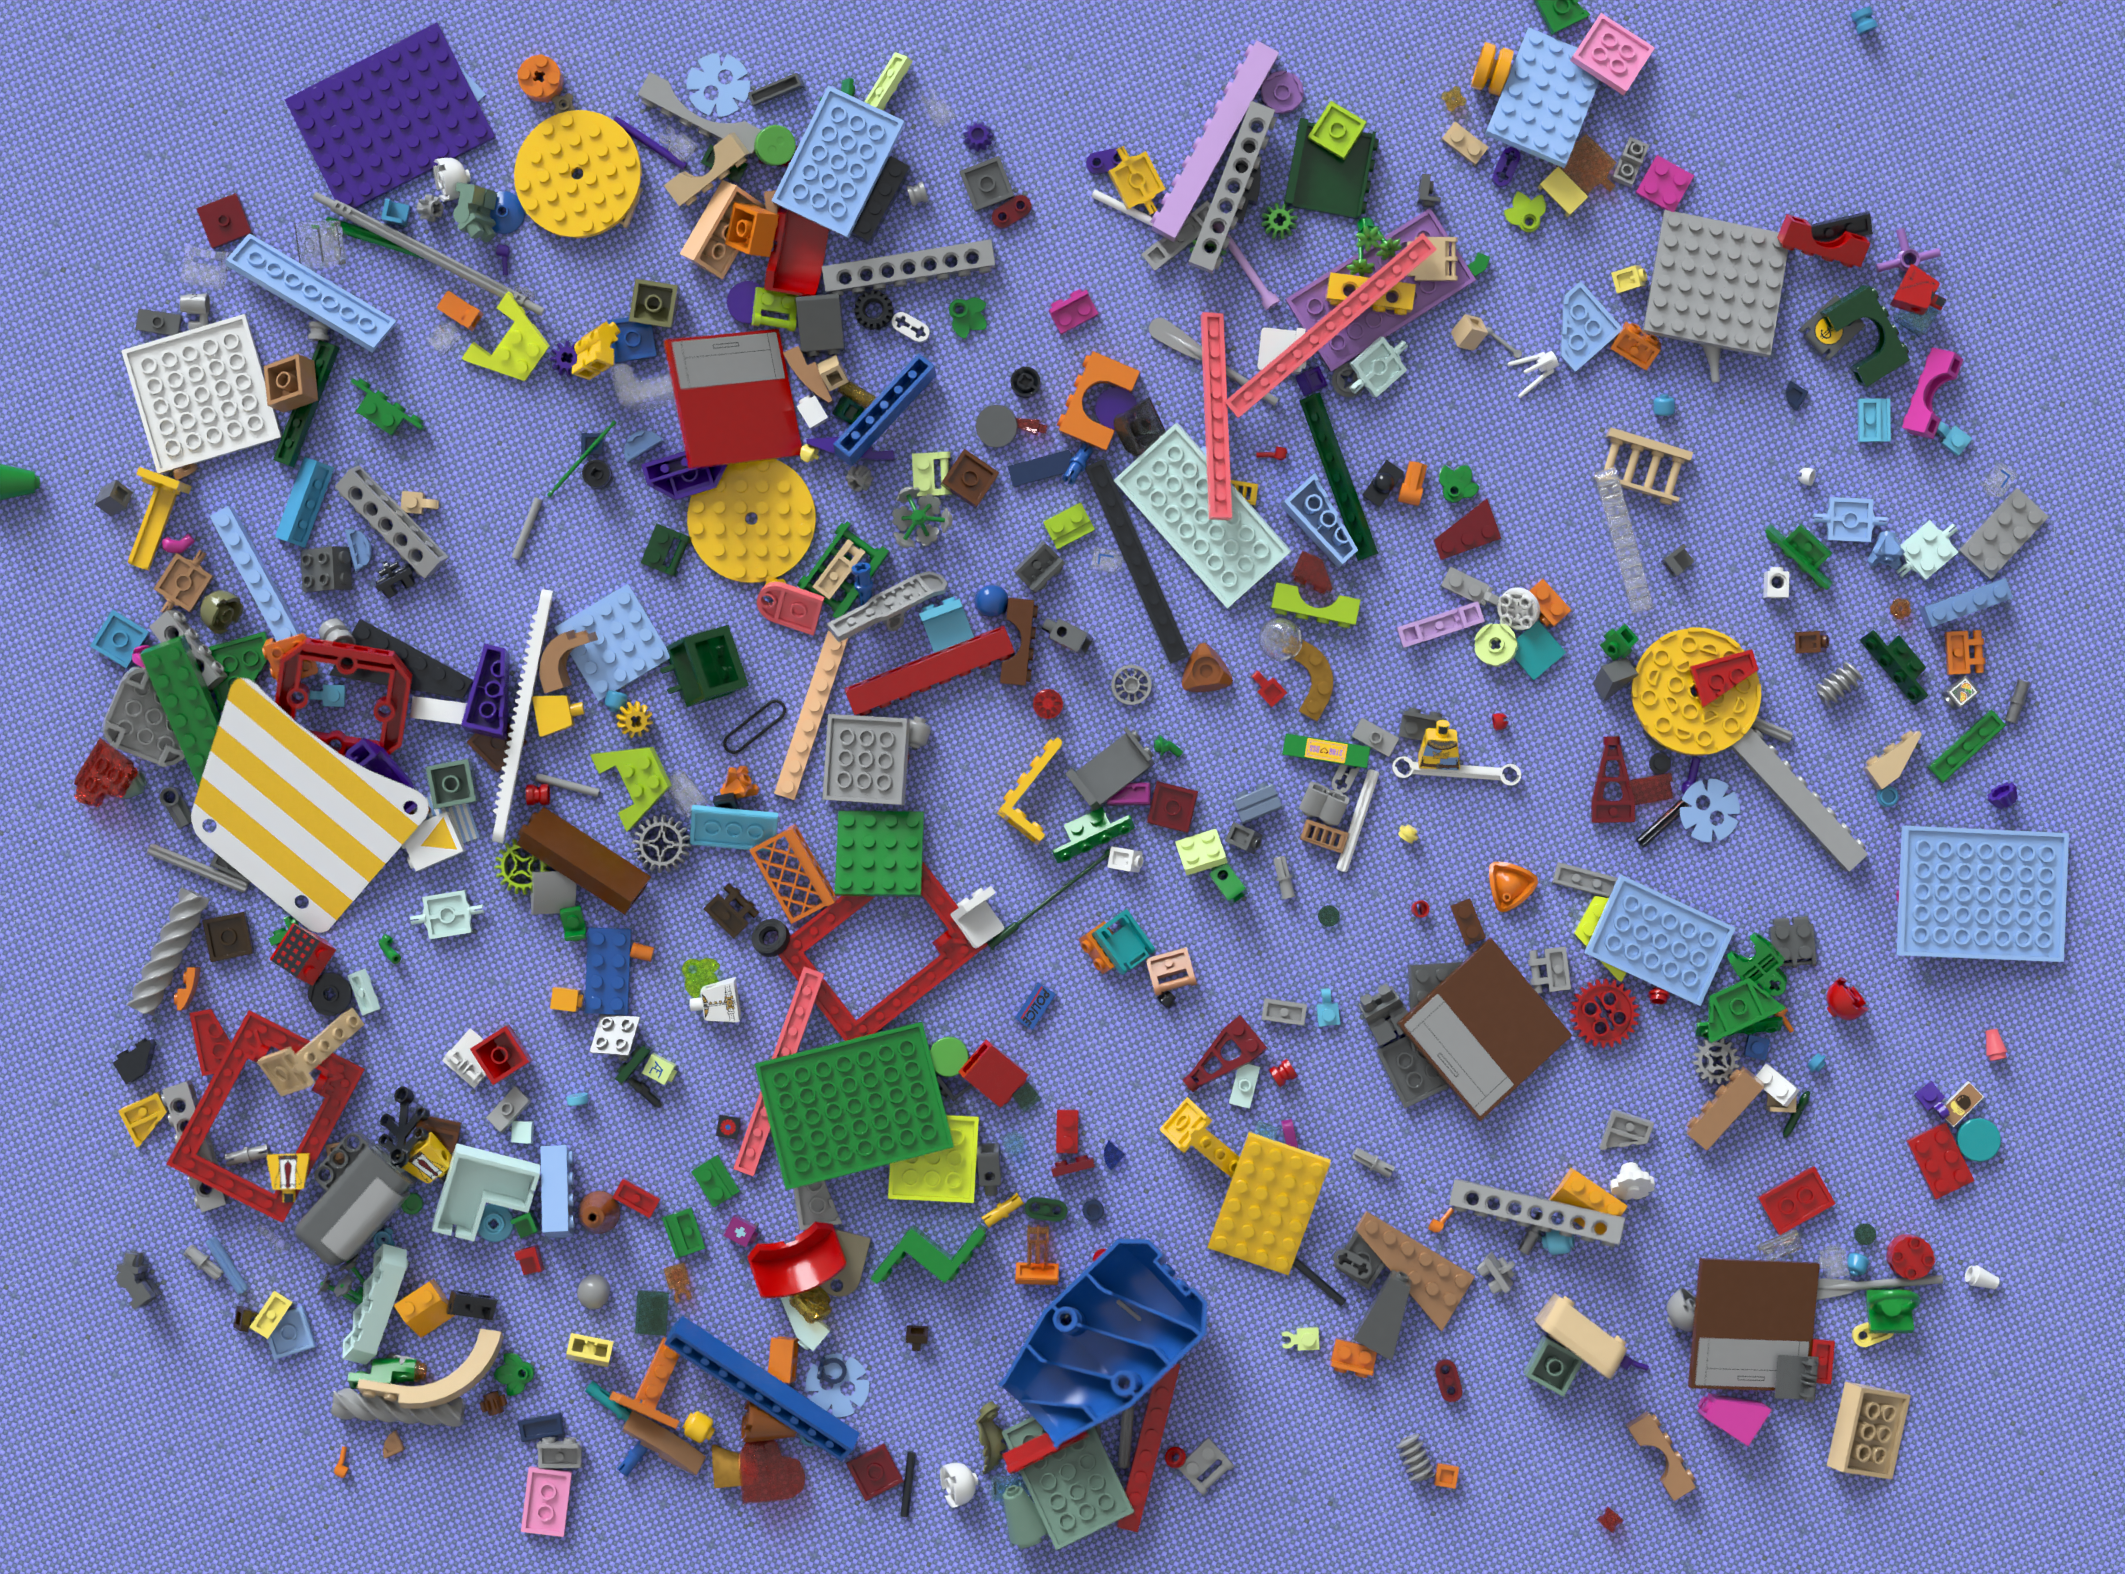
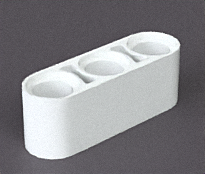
[410,696,467,724]

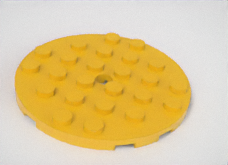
[514,110,642,239]
[687,459,816,583]
[1631,627,1761,756]

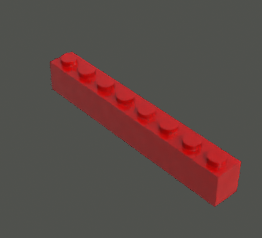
[845,625,1014,716]
[1116,1361,1181,1532]

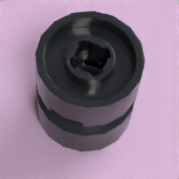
[582,459,613,490]

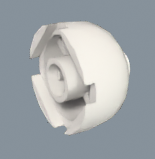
[433,158,471,202]
[940,1463,978,1508]

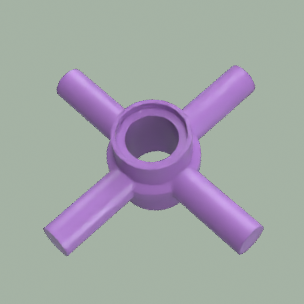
[1876,228,1941,272]

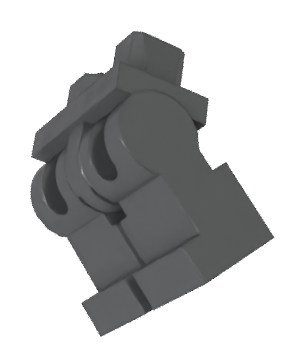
[1358,983,1408,1046]
[116,1250,162,1310]

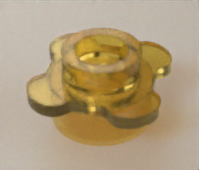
[1441,86,1466,111]

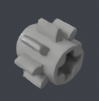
[417,194,444,222]
[845,465,874,492]

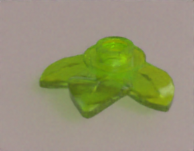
[682,958,720,998]

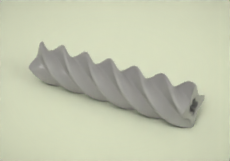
[126,888,210,1016]
[331,1388,466,1427]

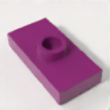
[1107,783,1151,806]

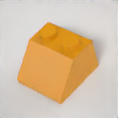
[394,1278,455,1338]

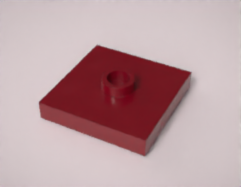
[196,193,253,249]
[1147,781,1199,833]
[846,1442,904,1501]

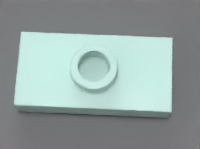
[1229,1064,1260,1109]

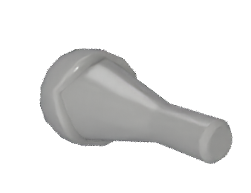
[1699,344,1721,383]

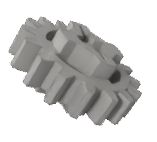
[1692,1038,1740,1084]

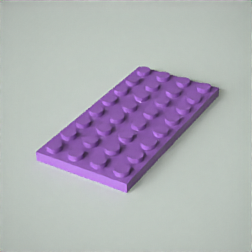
[1285,208,1476,372]

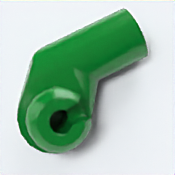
[378,934,401,964]

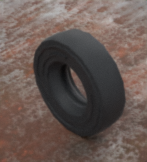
[751,919,790,957]

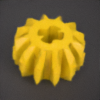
[616,701,653,738]

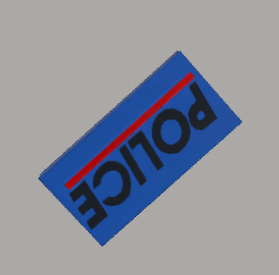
[1015,982,1056,1030]

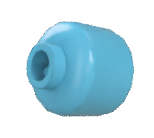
[1542,1229,1575,1255]

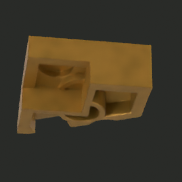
[712,1444,759,1488]

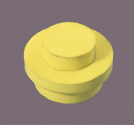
[1398,824,1419,844]

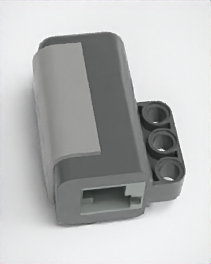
[295,1132,418,1266]

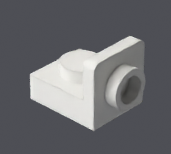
[1107,846,1143,873]

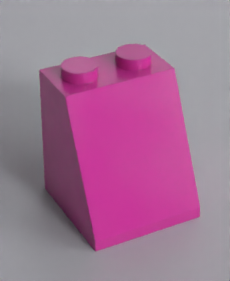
[1698,1393,1772,1446]

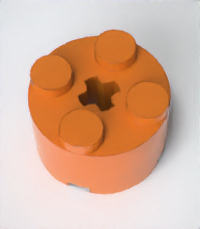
[517,54,564,102]

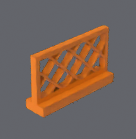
[749,824,838,924]

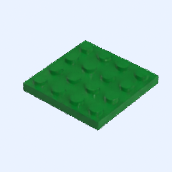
[835,811,925,897]

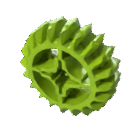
[494,839,550,895]

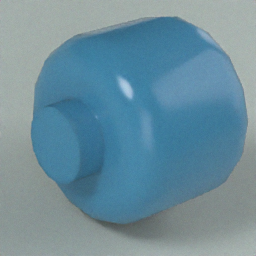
[1653,394,1675,416]
[604,690,628,713]
[1845,1253,1869,1277]

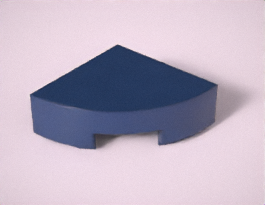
[1786,381,1808,411]

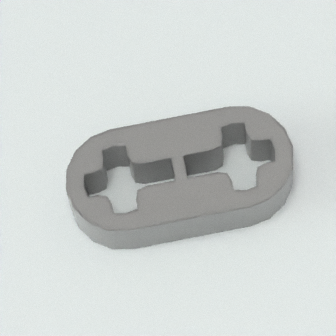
[1331,765,1360,793]

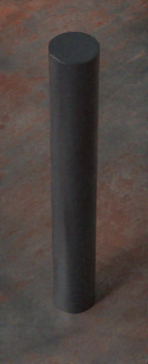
[1293,1258,1346,1306]
[900,1451,916,1517]

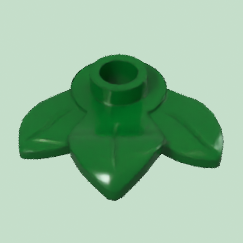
[949,297,987,339]
[1439,465,1479,503]
[493,1353,535,1396]

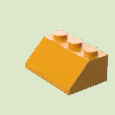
[1549,1168,1628,1234]

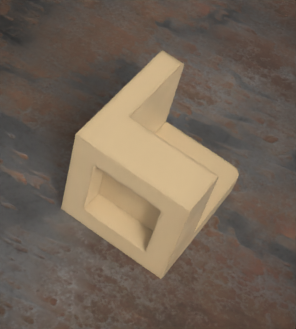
[1451,314,1488,351]
[1766,1092,1797,1112]

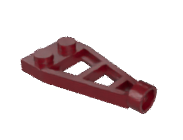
[1591,736,1635,823]
[1182,1015,1268,1092]

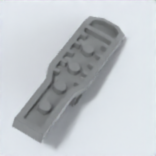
[827,571,948,642]

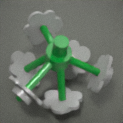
[892,487,953,548]

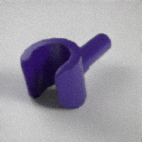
[496,244,510,275]
[1620,1355,1649,1371]

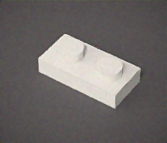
[1756,1063,1800,1107]

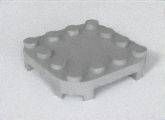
[102,667,185,767]

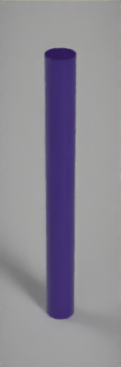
[613,116,688,170]

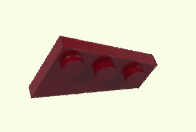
[1433,498,1501,561]

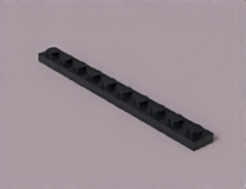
[1085,459,1190,664]

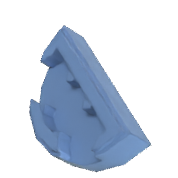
[624,430,664,463]
[345,529,372,572]

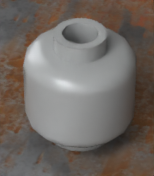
[909,716,931,749]

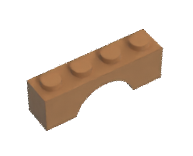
[1625,1411,1696,1501]

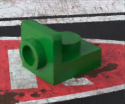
[560,905,587,942]
[268,916,299,946]

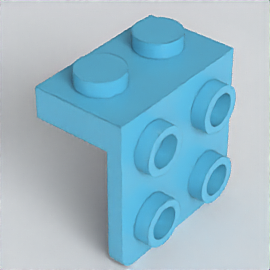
[919,597,974,653]

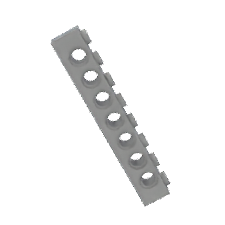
[1188,101,1277,274]
[822,239,996,296]
[1449,1178,1626,1247]

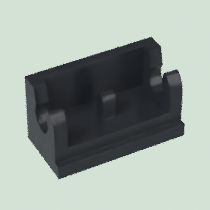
[446,1290,498,1320]

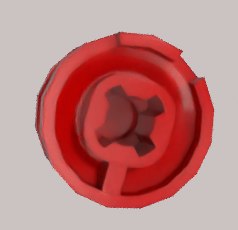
[1033,689,1063,719]

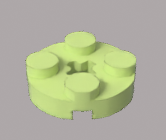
[1475,623,1518,667]

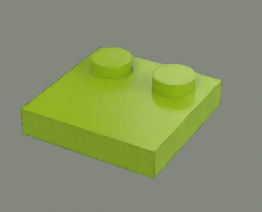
[1308,101,1367,160]

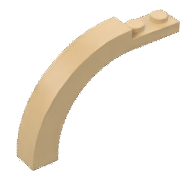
[357,1329,504,1409]

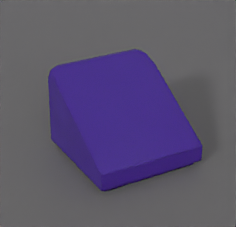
[1296,366,1328,396]

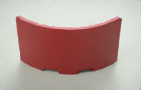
[764,206,829,296]
[747,1221,846,1298]

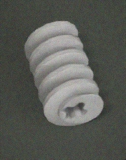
[1816,662,1864,709]
[1396,1433,1435,1482]

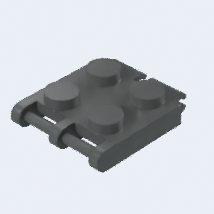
[1769,916,1817,968]

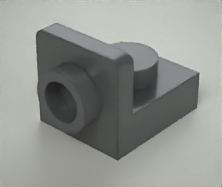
[1417,173,1441,208]
[1225,822,1262,854]

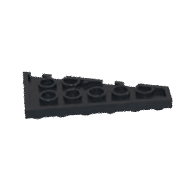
[329,619,474,699]

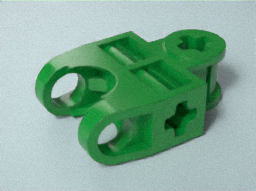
[1727,932,1787,996]

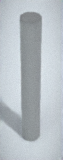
[512,497,543,560]
[535,773,600,797]

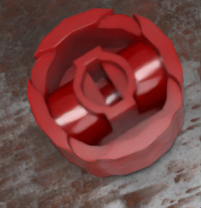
[1886,1234,1935,1280]

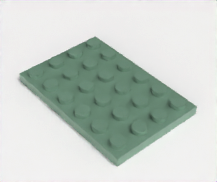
[1002,1416,1135,1551]

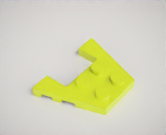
[461,291,550,381]
[1574,896,1626,982]

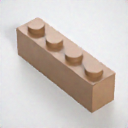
[1686,1066,1764,1151]

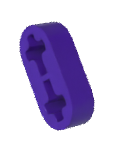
[1492,147,1521,187]

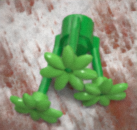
[1347,217,1402,277]

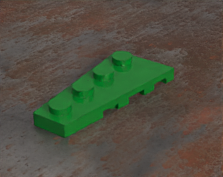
[1534,0,1590,35]

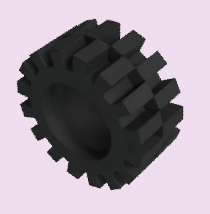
[854,290,894,331]

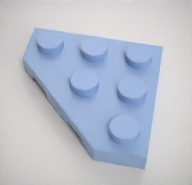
[1560,281,1622,373]

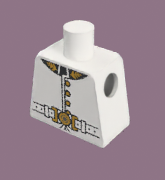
[690,977,741,1022]

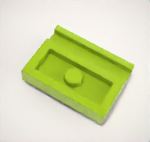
[1043,502,1095,550]

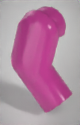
[162,533,195,554]

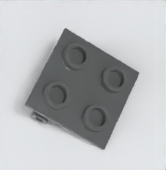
[1774,1355,1819,1402]

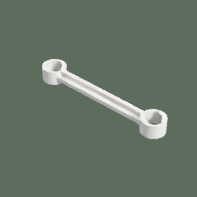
[1392,756,1521,786]

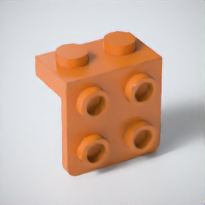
[262,633,319,681]

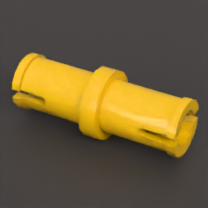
[981,1193,1024,1228]

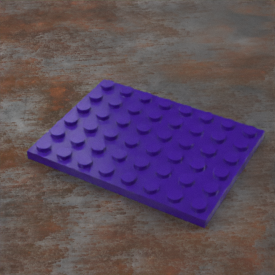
[284,22,496,209]

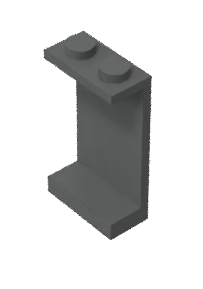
[1065,726,1155,811]

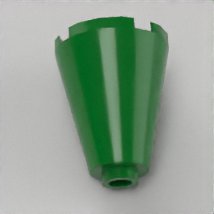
[0,464,40,500]

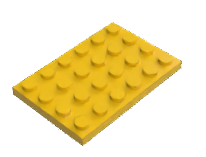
[1207,1132,1331,1276]

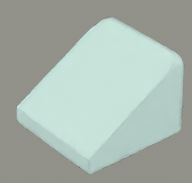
[511,1121,534,1144]

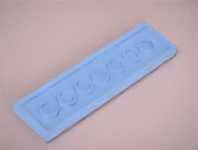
[225,233,396,353]

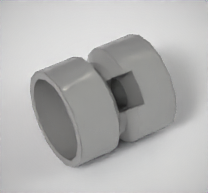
[319,618,356,645]

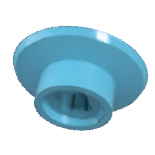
[478,1204,514,1242]

